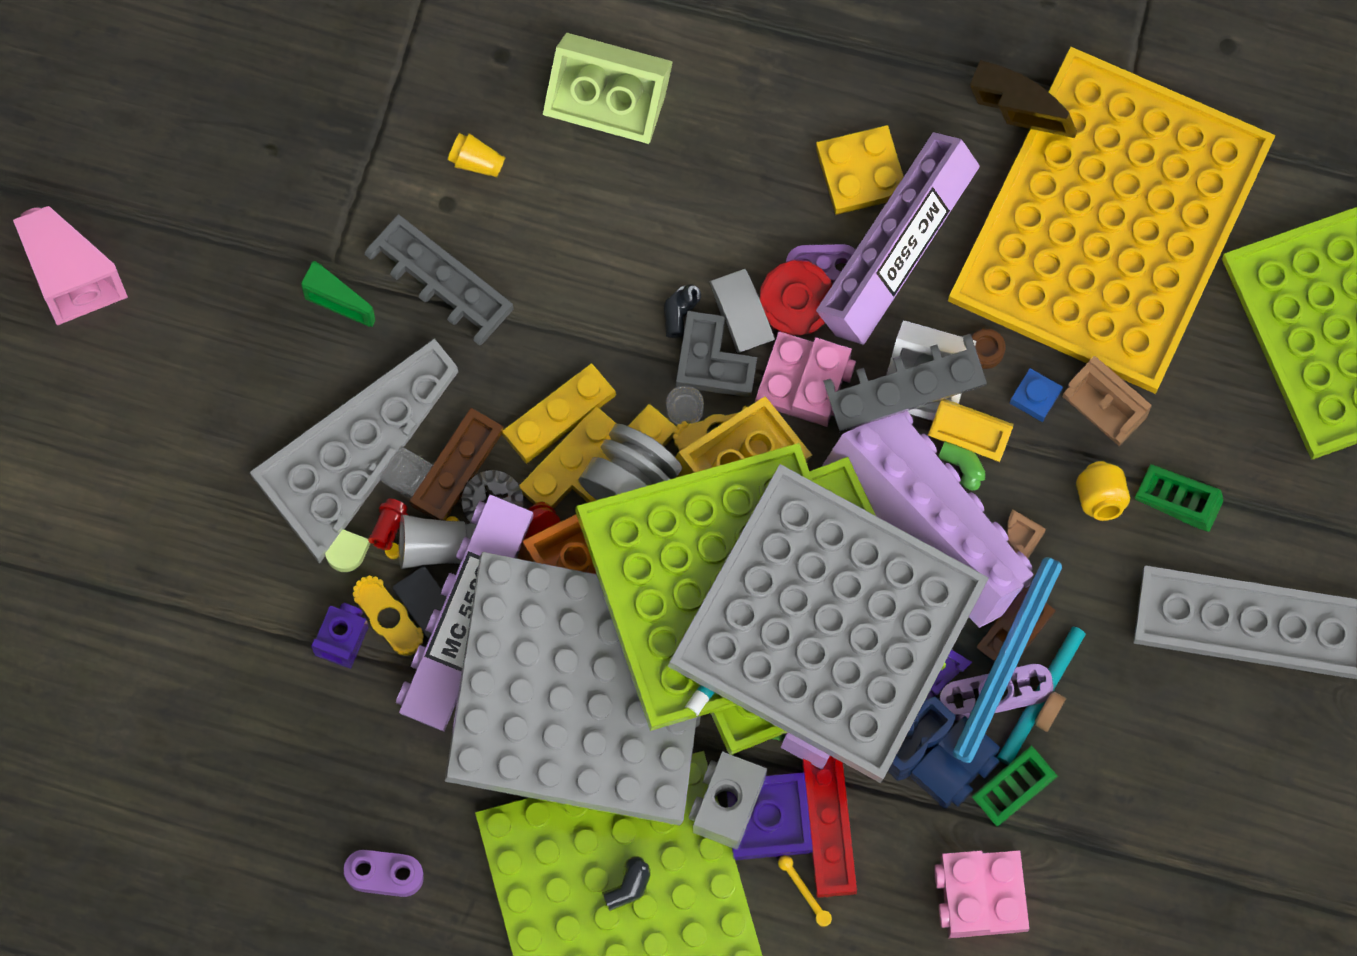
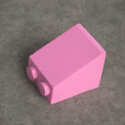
[13,206,128,325]

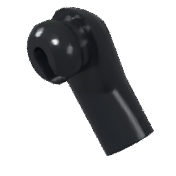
[664,284,701,338]
[602,856,651,911]

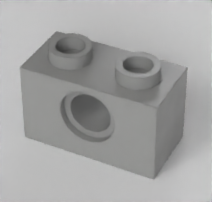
[689,752,767,850]

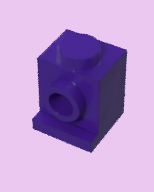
[311,603,369,669]

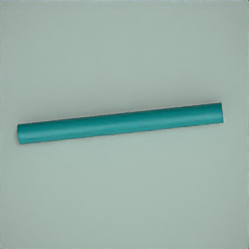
[997,626,1086,765]

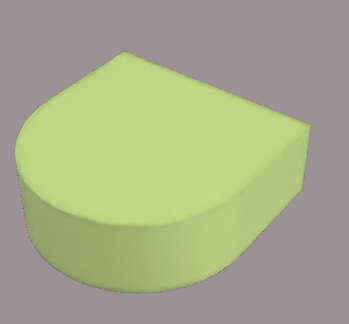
[325,529,370,572]

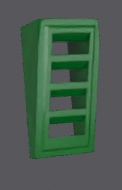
[301,261,376,327]
[1135,464,1224,532]
[971,746,1059,827]

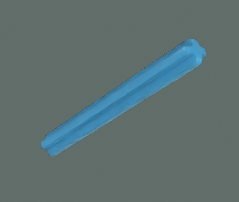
[953,557,1062,763]

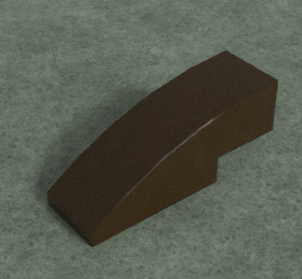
[970,60,1077,138]

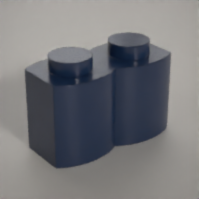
[887,697,955,781]
[910,716,1000,809]

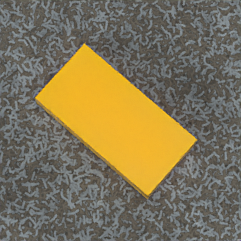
[928,399,1014,462]

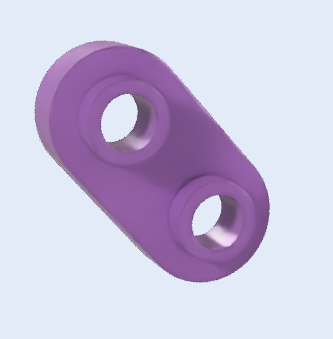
[786,244,856,285]
[344,850,424,897]

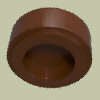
[971,329,1006,369]

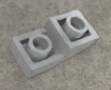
[709,269,775,352]

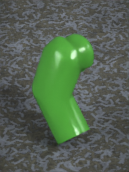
[938,441,985,491]

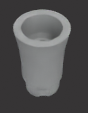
[399,514,477,569]

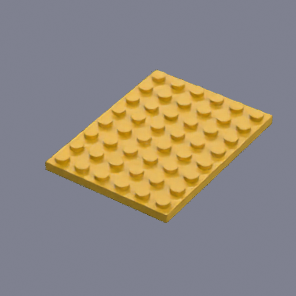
[948,47,1276,394]

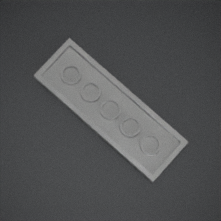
[1133,566,1357,679]

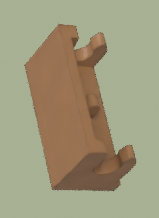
[1062,356,1152,446]

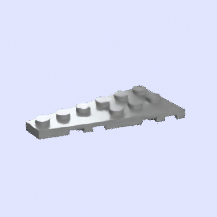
[250,339,458,564]

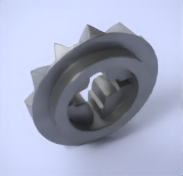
[462,470,523,523]

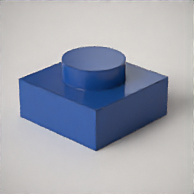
[1010,368,1063,422]

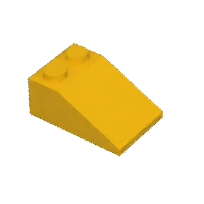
[673,396,812,479]

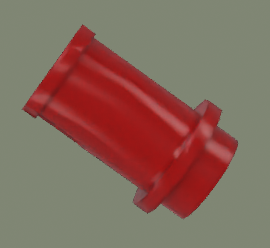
[368,498,408,550]

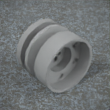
[578,424,682,500]

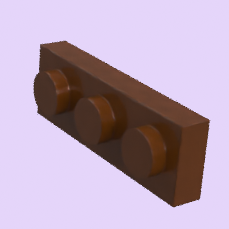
[409,408,504,521]

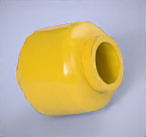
[1076,461,1130,521]

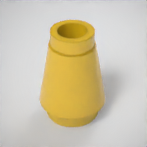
[447,133,506,178]

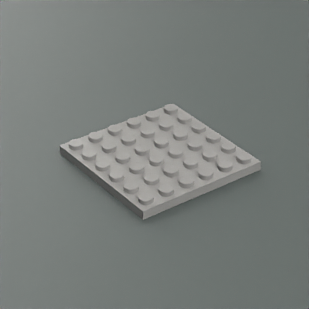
[668,464,989,783]
[445,552,697,825]

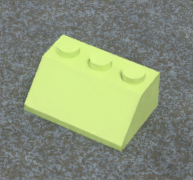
[543,33,673,144]

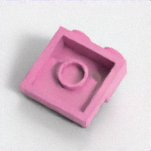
[755,331,856,427]
[934,850,1029,938]

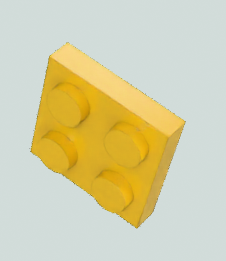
[816,125,904,215]

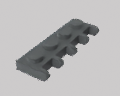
[364,214,514,346]
[823,334,987,432]

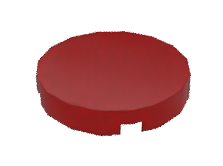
[759,260,832,335]

